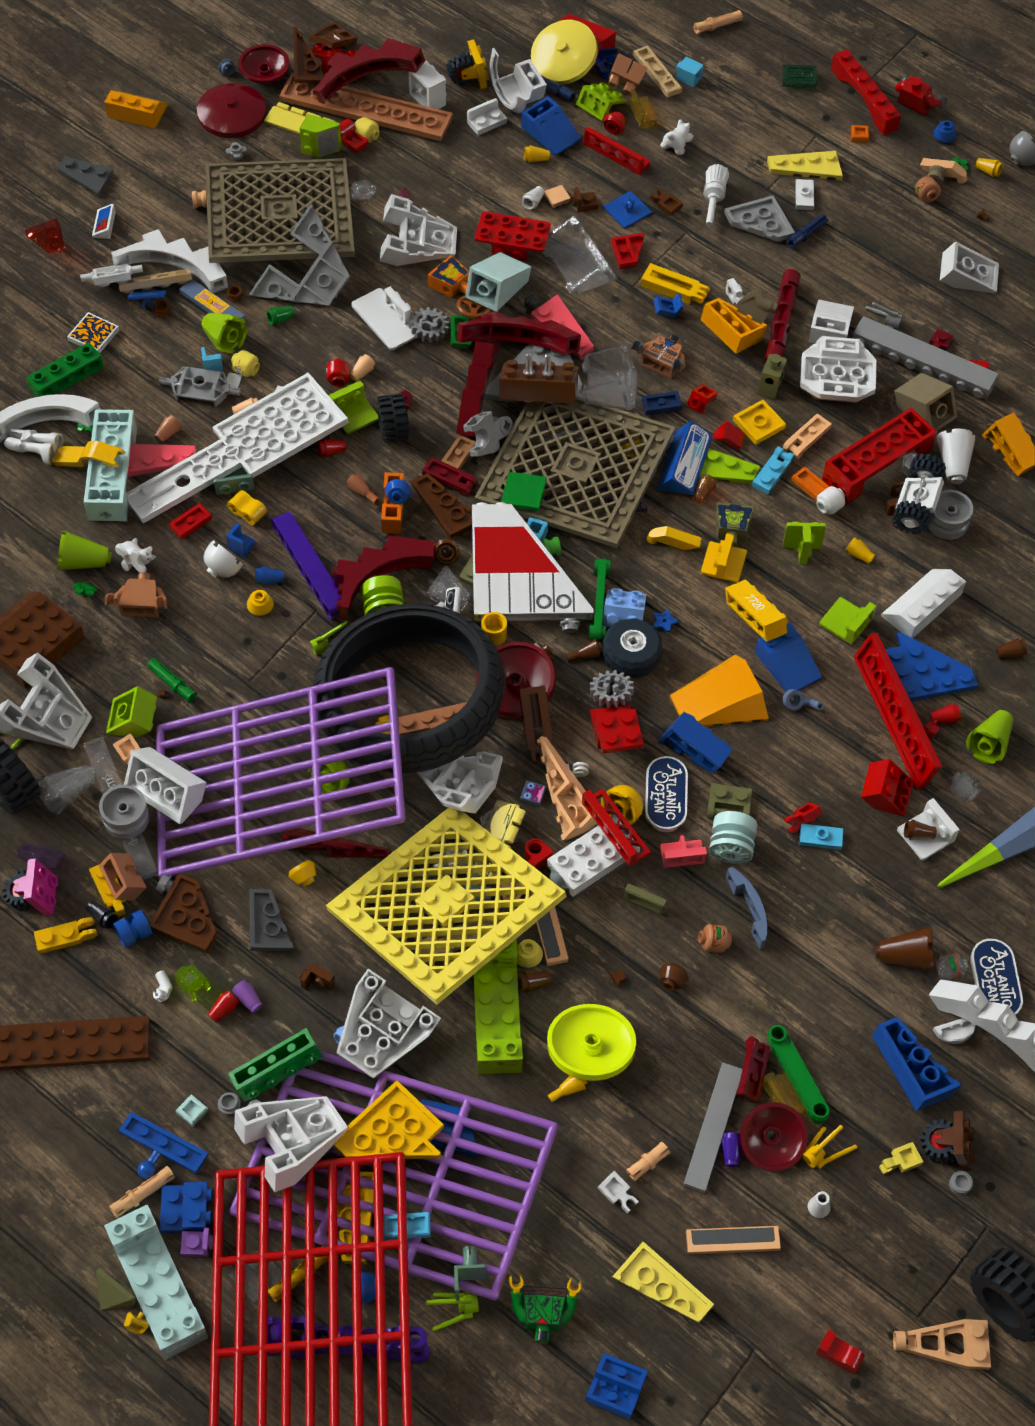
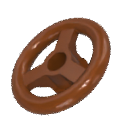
[456,296,492,319]

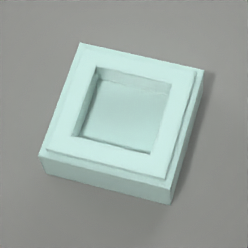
[176,1094,208,1127]

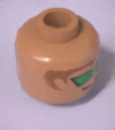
[915,176,941,203]
[698,924,732,953]

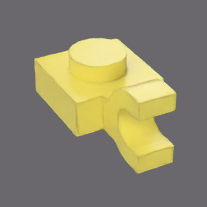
[879,1142,923,1175]

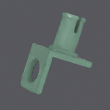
[454,1246,488,1301]

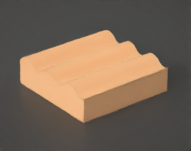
[544,185,571,208]

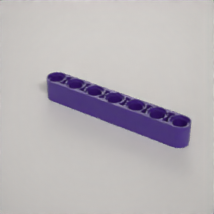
[271,512,350,620]

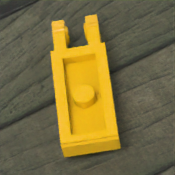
[34,917,98,954]

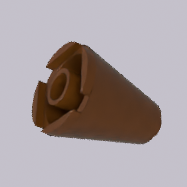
[875,927,935,970]

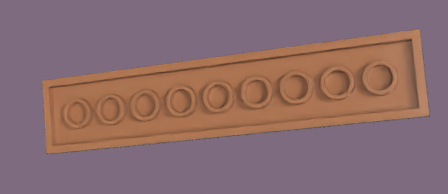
[279,73,453,141]

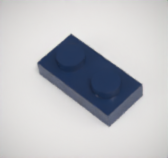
[641,391,682,415]

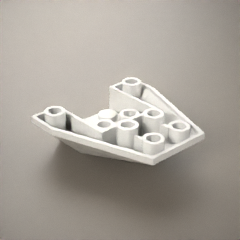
[336,969,441,1078]

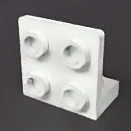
[897,798,960,860]

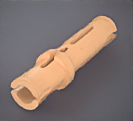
[694,10,743,34]
[109,1166,175,1218]

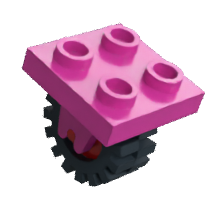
[2,858,58,916]

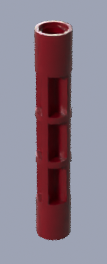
[764,269,801,363]

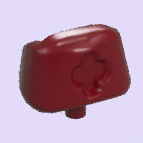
[400,390,413,409]

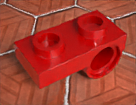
[340,118,369,154]

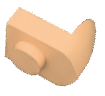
[113,733,140,765]

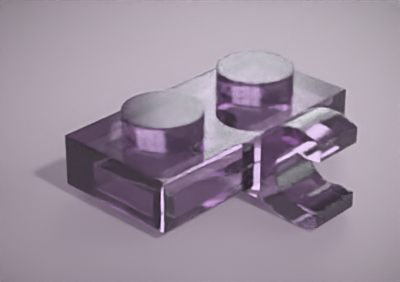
[17,842,65,871]

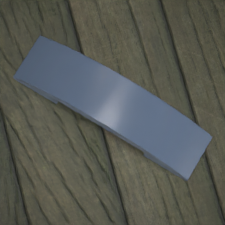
[726,867,767,950]

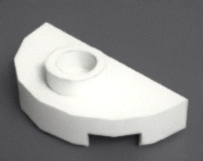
[933,1018,976,1044]

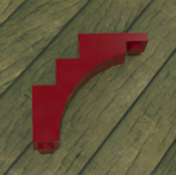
[456,340,501,439]

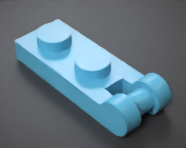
[752,446,795,495]

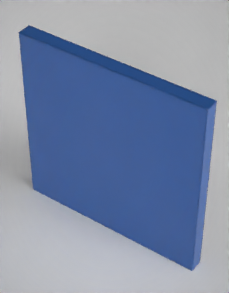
[603,191,652,229]
[127,290,167,309]

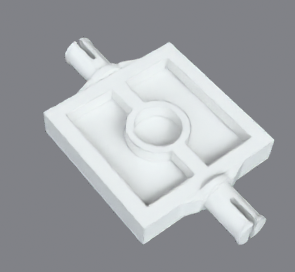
[80,263,143,287]

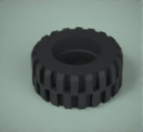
[0,738,41,814]
[970,1248,1035,1342]

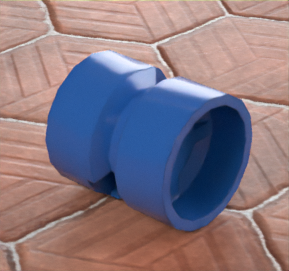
[113,910,153,948]

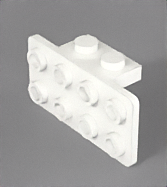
[352,287,416,350]

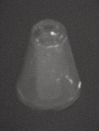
[36,764,97,815]

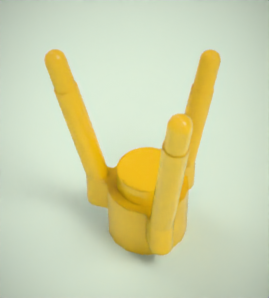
[802,1125,857,1169]

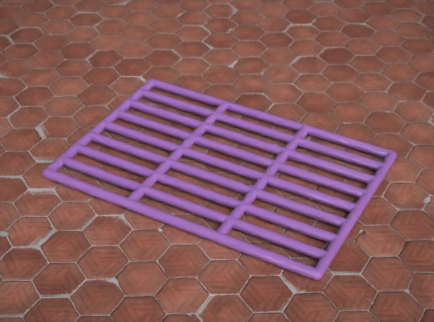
[156,667,405,878]
[229,1051,559,1301]

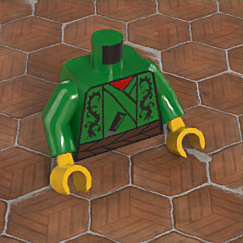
[509,1275,582,1344]

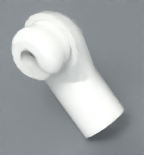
[153,970,173,1002]

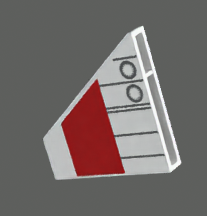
[472,502,594,621]

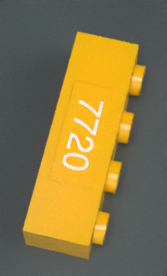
[725,579,788,642]

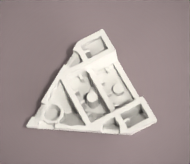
[417,751,503,813]

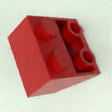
[861,759,914,816]

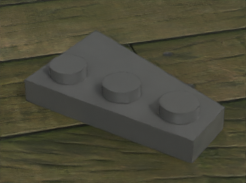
[57,156,114,198]
[249,889,294,952]

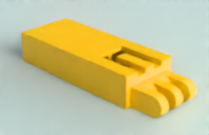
[640,263,710,305]

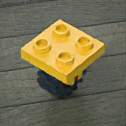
[446,39,489,89]

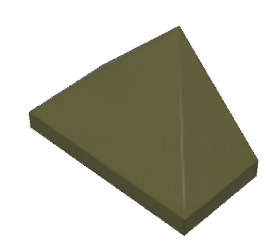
[96,1268,137,1311]

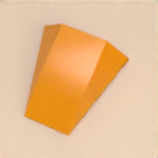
[670,655,769,727]

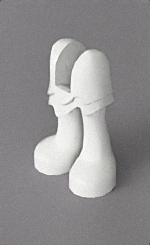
[4,429,64,465]

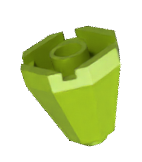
[201,313,248,354]

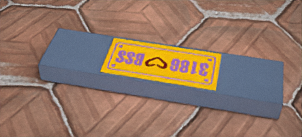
[179,279,245,319]

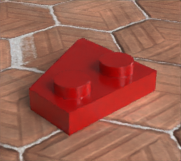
[610,232,644,269]

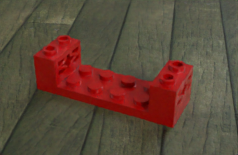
[822,407,937,504]

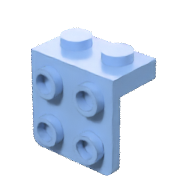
[602,588,646,627]

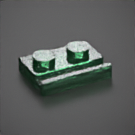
[782,64,817,88]

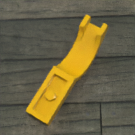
[51,441,125,468]

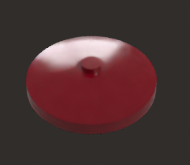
[197,83,266,138]
[475,642,556,719]

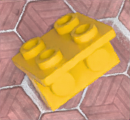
[701,534,747,583]

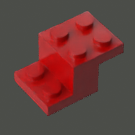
[590,704,644,754]

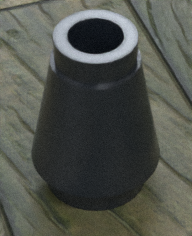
[86,900,118,929]

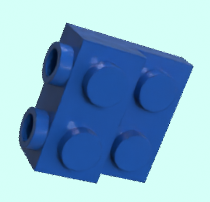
[160,1182,213,1233]

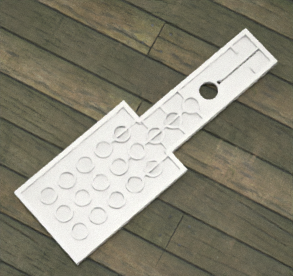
[126,373,349,524]

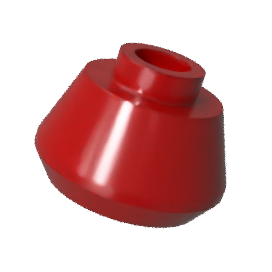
[603,112,626,135]

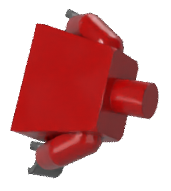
[895,76,948,116]

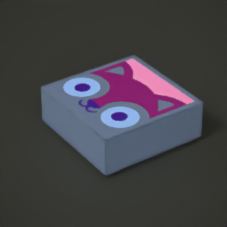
[520,780,546,807]

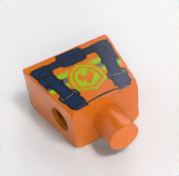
[428,255,469,298]

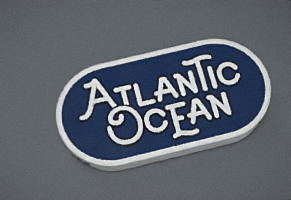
[645,756,688,832]
[970,939,1023,1016]

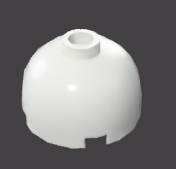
[203,540,243,578]

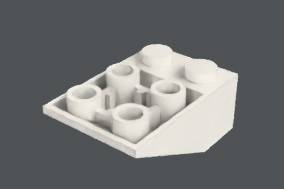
[808,300,854,343]

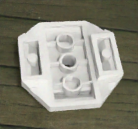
[800,336,876,403]

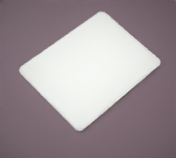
[227,373,242,388]

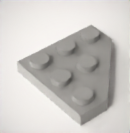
[724,195,795,242]

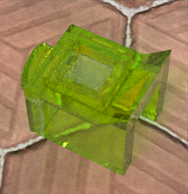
[175,963,210,1002]

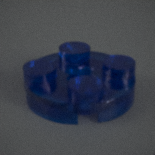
[594,48,627,78]

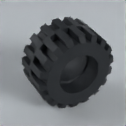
[377,393,410,443]

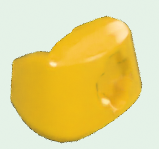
[124,1311,149,1334]

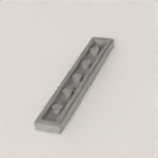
[683,1062,742,1193]

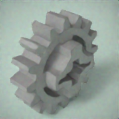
[409,307,449,343]

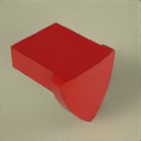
[712,420,745,450]

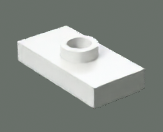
[795,179,814,210]

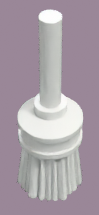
[703,164,729,227]

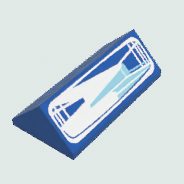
[656,420,713,495]

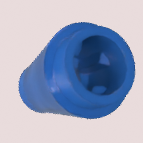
[255,566,284,586]

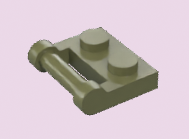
[707,783,752,818]

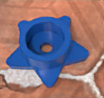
[653,610,678,632]

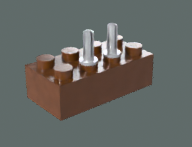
[499,353,578,404]

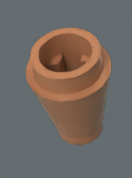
[154,415,181,443]

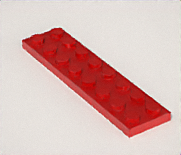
[854,633,942,790]

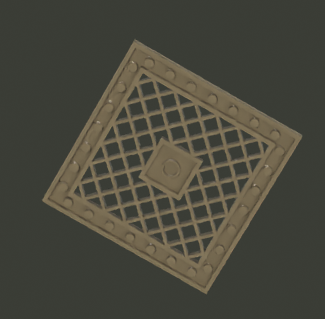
[206,158,355,263]
[475,396,675,548]

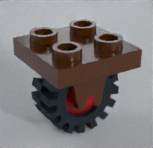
[920,1111,975,1171]

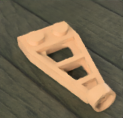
[893,1319,991,1370]

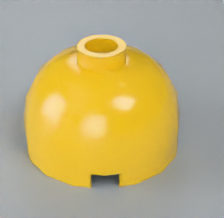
[601,785,643,825]

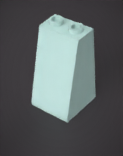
[465,252,531,312]

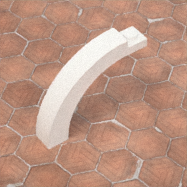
[0,394,100,442]

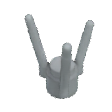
[855,302,902,329]

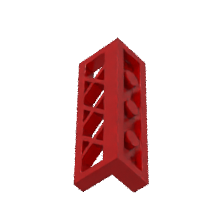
[584,127,650,175]
[582,789,651,867]

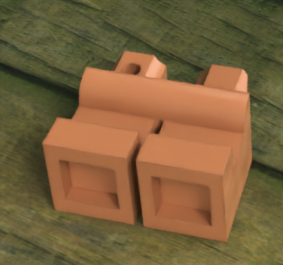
[608,53,648,96]

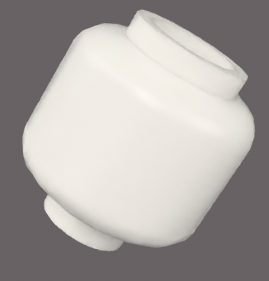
[816,486,845,515]

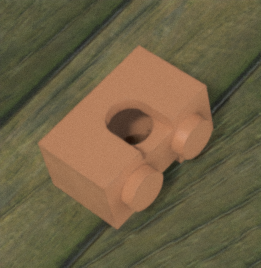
[99,853,147,900]

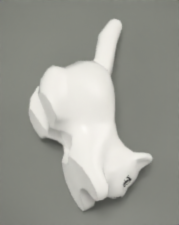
[660,120,693,155]
[115,538,156,573]

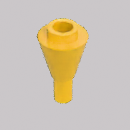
[548,1075,588,1102]

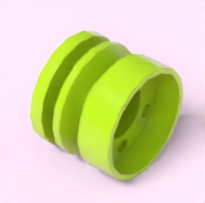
[360,575,404,616]

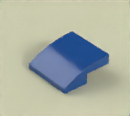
[585,1353,648,1420]

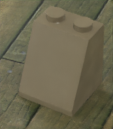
[894,373,957,431]

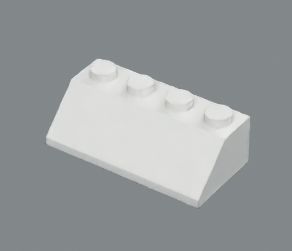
[881,569,966,638]
[124,747,206,824]

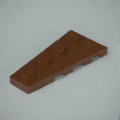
[411,473,472,539]

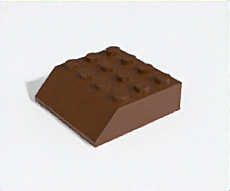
[0,592,85,689]

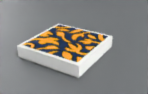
[67,312,119,353]

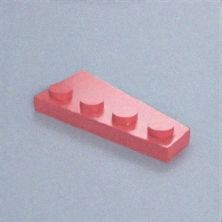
[531,294,594,360]
[127,444,196,477]

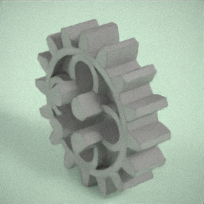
[590,670,634,708]

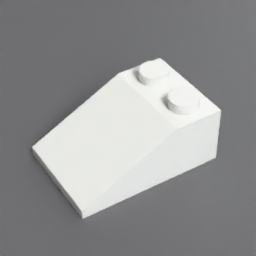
[940,242,999,293]

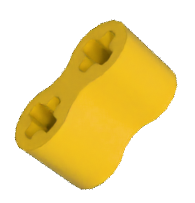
[227,490,267,525]

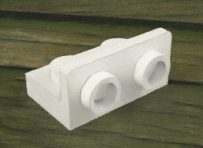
[467,98,507,136]

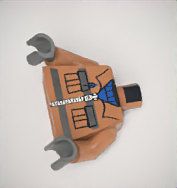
[630,335,686,379]

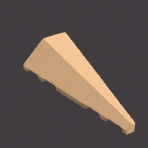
[537,736,597,841]

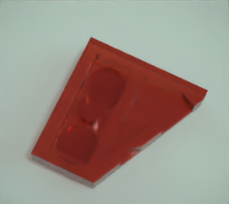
[24,218,65,254]

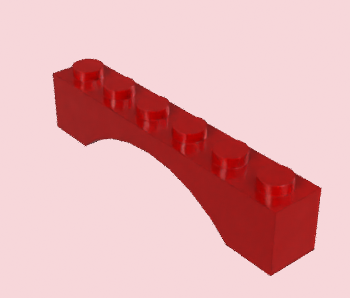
[831,49,901,136]

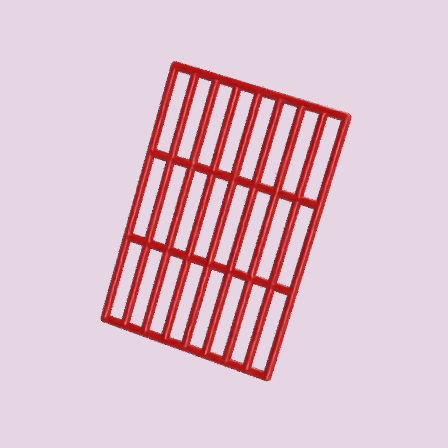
[209,1152,413,1426]

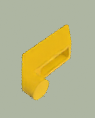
[646,526,701,550]

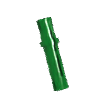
[147,658,197,703]

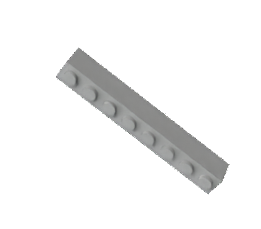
[853,316,998,400]

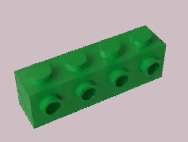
[26,342,104,397]
[228,1028,323,1102]

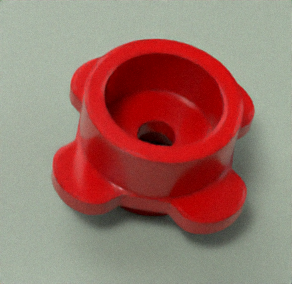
[924,719,940,740]

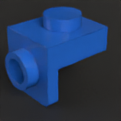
[653,293,684,319]

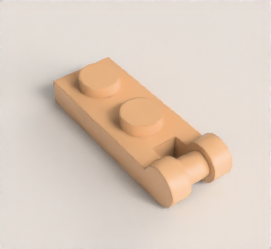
[783,414,832,459]

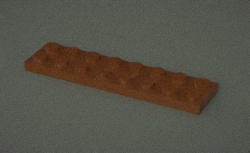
[0,1016,150,1070]

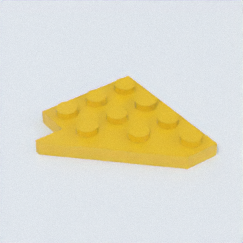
[333,1081,444,1159]

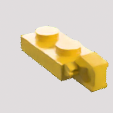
[89,864,126,917]

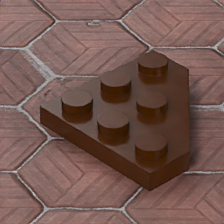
[149,873,217,953]

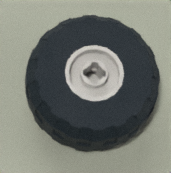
[603,619,663,678]

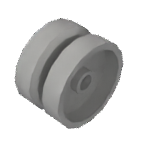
[928,490,973,540]
[99,785,149,839]

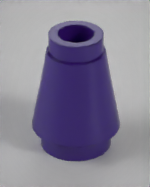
[721,1132,742,1167]

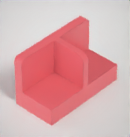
[660,835,707,868]

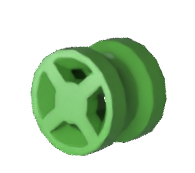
[542,536,561,556]

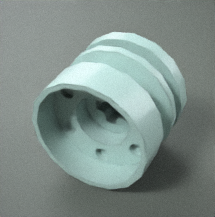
[709,811,758,864]

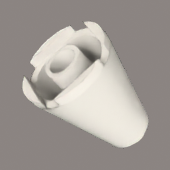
[937,429,975,484]

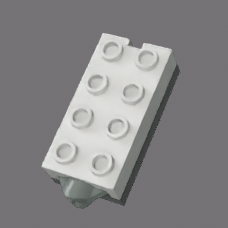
[547,815,640,901]

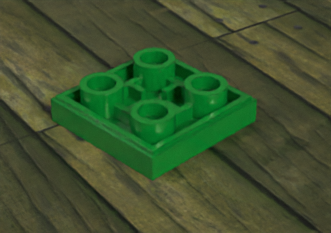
[501,472,547,512]

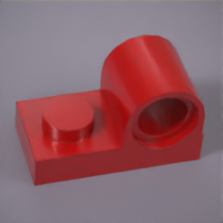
[525,839,553,871]

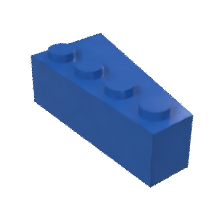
[872,1017,961,1112]

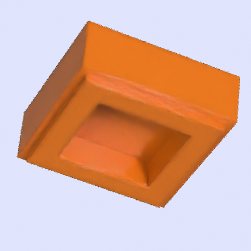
[851,125,869,143]

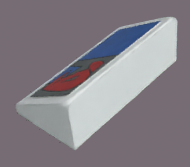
[92,204,116,239]

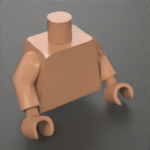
[105,572,167,617]

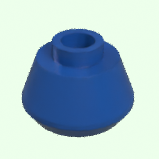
[933,120,957,143]
[385,479,411,504]
[361,1272,376,1304]

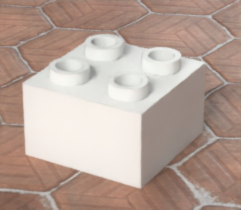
[409,60,447,109]

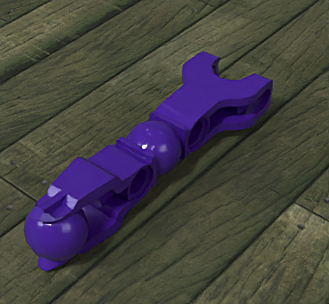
[268,1316,430,1364]

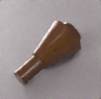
[566,639,603,662]

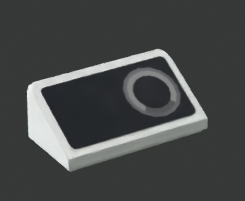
[445,587,462,613]

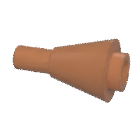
[347,474,379,504]

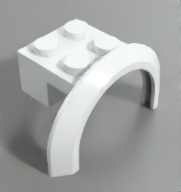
[490,48,547,113]

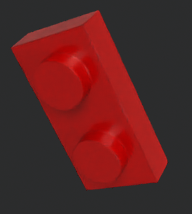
[169,503,212,540]

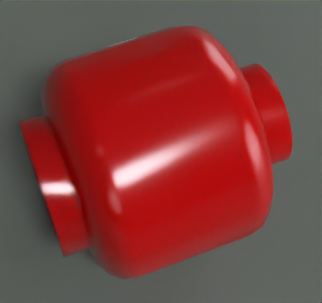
[326,358,350,387]

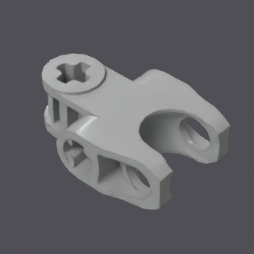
[463,411,513,456]

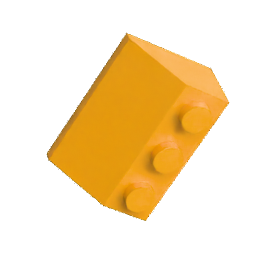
[104,90,168,129]

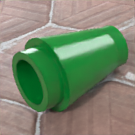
[266,306,295,326]

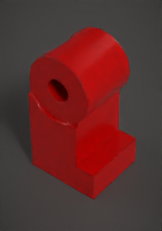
[816,1329,865,1373]

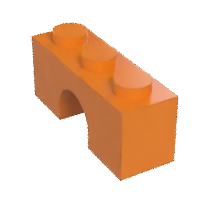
[381,472,404,534]

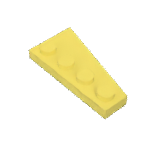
[767,151,843,181]
[612,1242,714,1323]

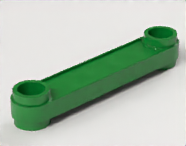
[589,559,611,642]
[767,1025,830,1124]

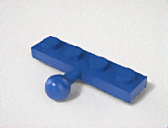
[119,1112,209,1179]

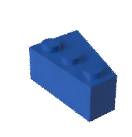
[658,711,733,774]

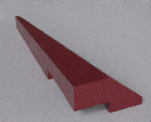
[283,828,391,858]

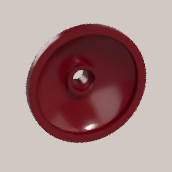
[238,44,290,84]
[740,1102,808,1171]

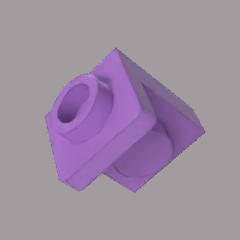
[180,1228,214,1257]

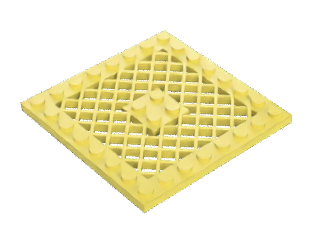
[326,808,566,1005]

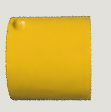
[481,612,507,646]

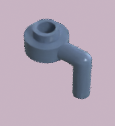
[783,689,824,710]

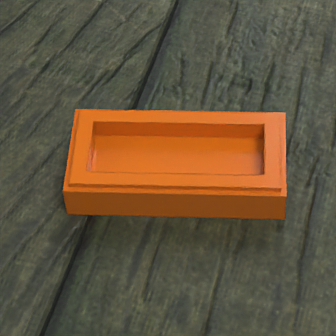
[791,467,830,502]

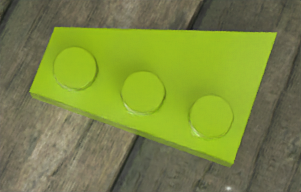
[699,448,760,485]

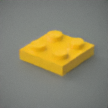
[733,400,786,445]

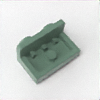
[214,469,254,495]

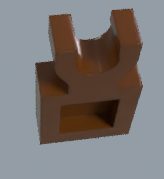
[650,188,683,217]

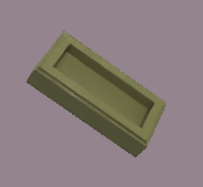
[624,883,667,915]

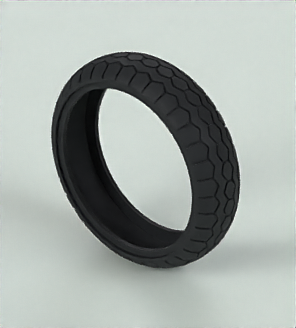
[313,604,505,773]

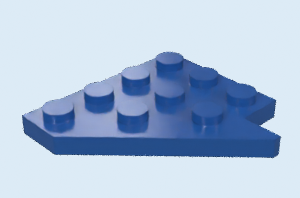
[885,632,978,702]

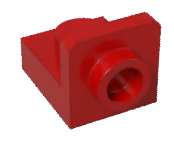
[687,384,718,414]

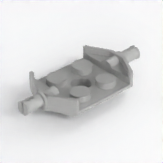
[159,366,241,407]

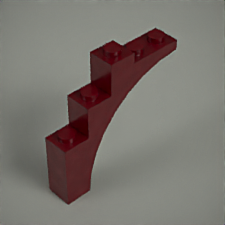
[314,38,425,104]
[457,311,581,355]
[331,535,435,620]

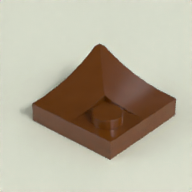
[309,22,358,49]

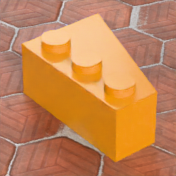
[701,298,768,354]
[982,412,1035,476]

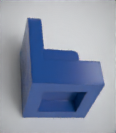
[226,523,255,557]

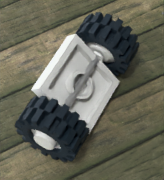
[893,454,946,535]

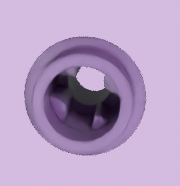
[232,979,263,1013]

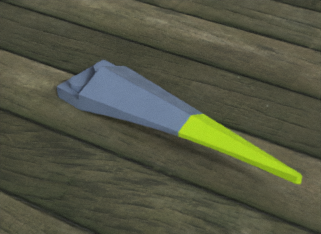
[937,807,1035,889]

